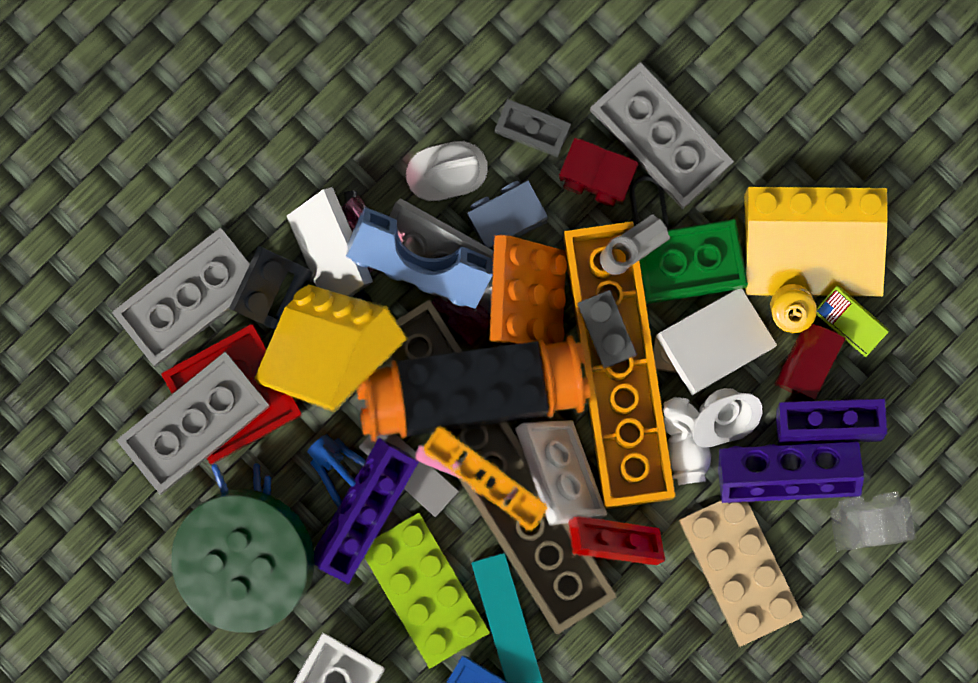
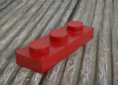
[568,516,665,565]

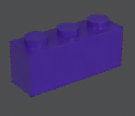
[776,399,887,445]

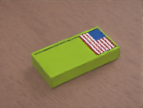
[816,285,890,357]

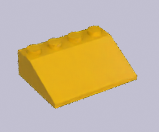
[745,187,887,297]
[254,285,407,411]

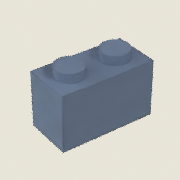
[467,181,548,251]

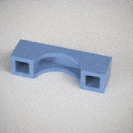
[346,207,493,309]

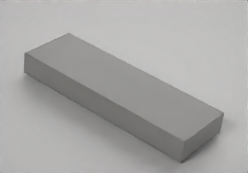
[359,433,459,518]

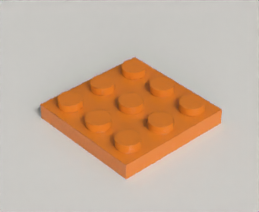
[490,235,567,345]

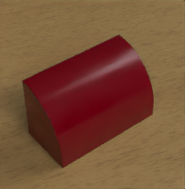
[774,324,846,401]

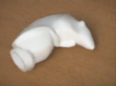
[663,397,711,485]

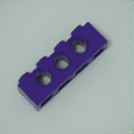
[314,437,419,584]
[718,441,864,503]

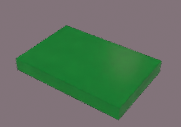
[639,219,748,304]

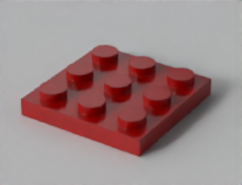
[161,324,302,465]

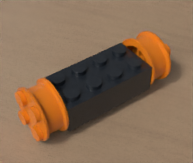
[356,335,590,442]

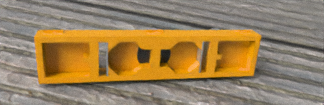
[422,427,549,530]

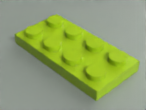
[364,513,490,669]

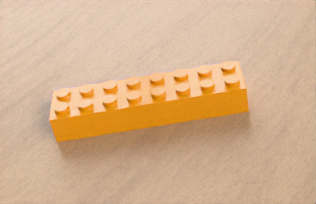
[563,221,675,509]

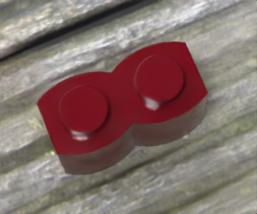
[559,138,638,207]

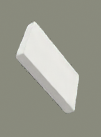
[287,187,373,297]
[656,289,777,395]
[515,420,607,525]

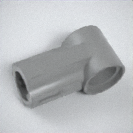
[600,214,670,275]

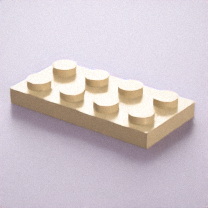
[679,501,803,647]

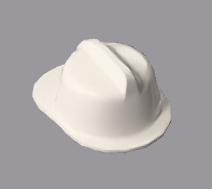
[406,141,488,201]
[692,388,762,448]

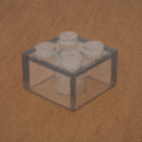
[830,492,915,552]

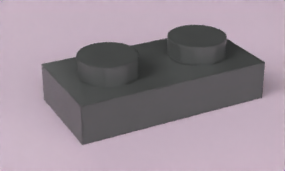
[494,99,571,157]
[577,290,637,369]

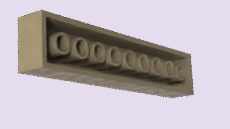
[385,300,617,635]

